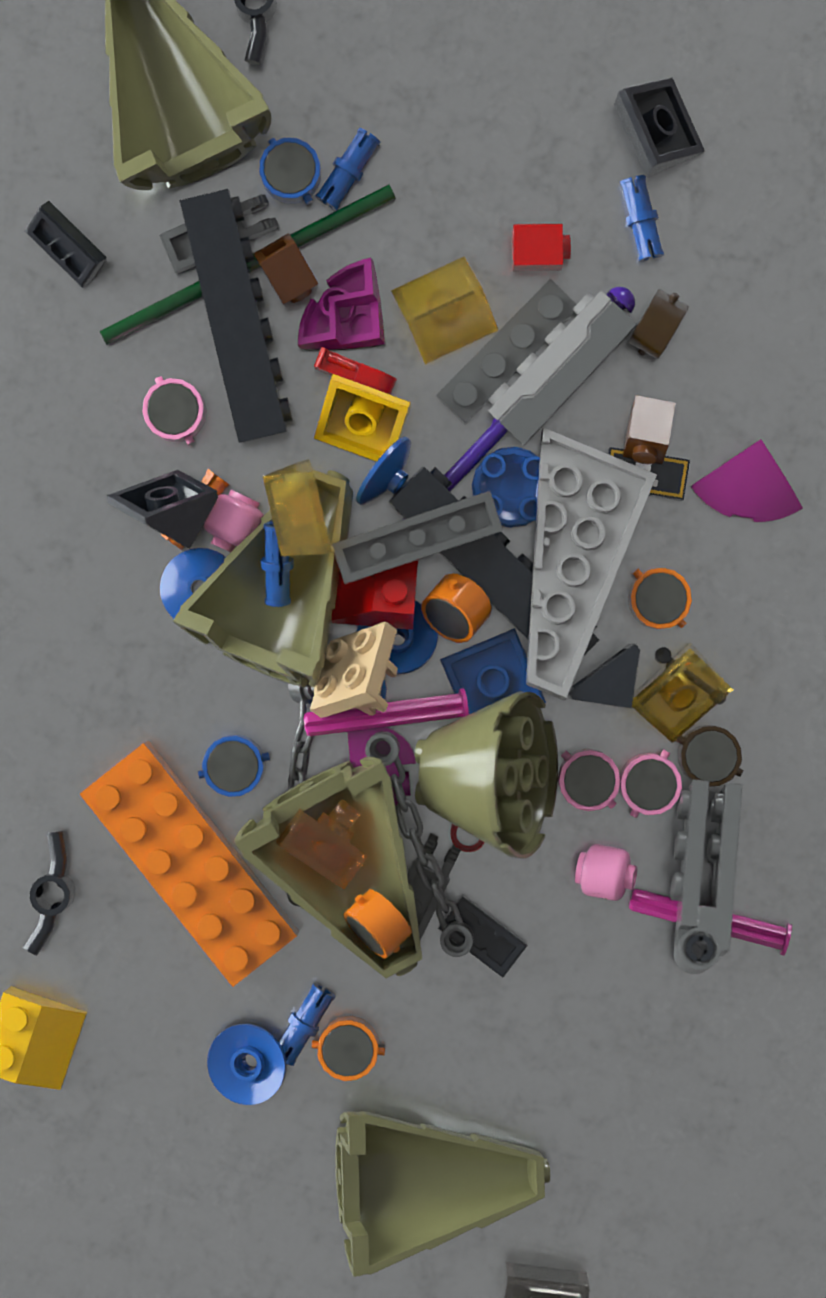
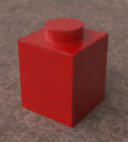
[512,224,571,271]

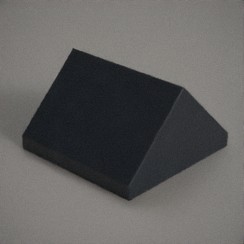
[615,77,705,178]
[107,470,218,549]
[568,644,640,709]

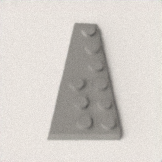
[526,427,657,701]

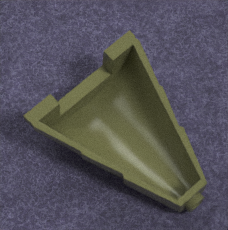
[105,0,272,190]
[173,469,354,687]
[235,757,422,979]
[335,1111,550,1277]

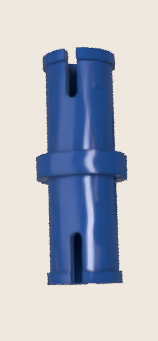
[315,128,381,211]
[620,175,665,261]
[261,521,294,607]
[279,983,336,1066]

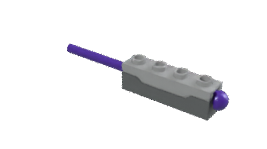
[402,286,637,520]

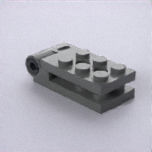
[671,780,743,974]

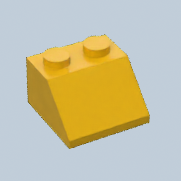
[0,986,87,1090]

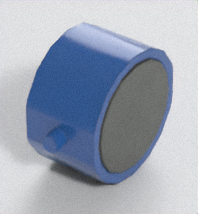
[259,138,321,204]
[198,735,270,797]

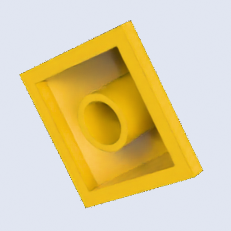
[314,374,411,462]

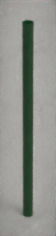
[100,184,396,345]

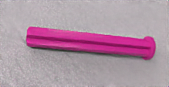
[304,688,469,736]
[629,889,792,956]

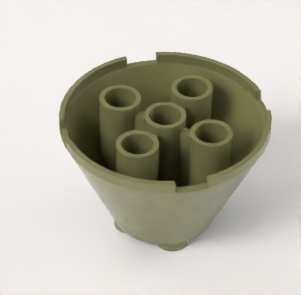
[415,692,558,859]

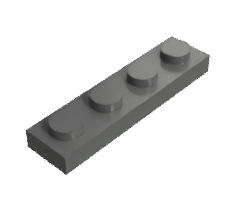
[436,279,577,424]
[331,491,503,584]

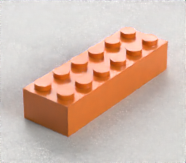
[80,741,299,987]

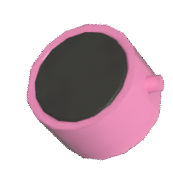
[142,376,207,445]
[558,748,621,811]
[619,750,682,818]

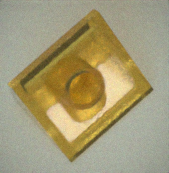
[391,256,499,365]
[262,459,332,556]
[632,643,733,743]

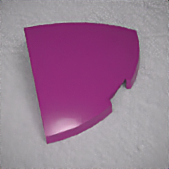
[298,258,385,350]
[690,439,803,522]

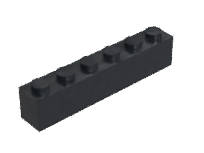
[179,189,293,443]
[388,467,599,657]

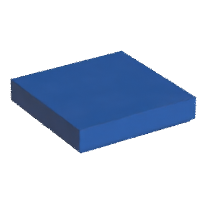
[440,628,546,714]

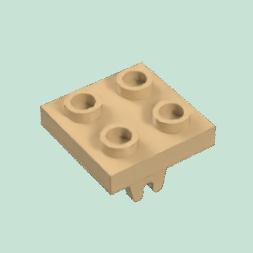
[310,622,398,718]

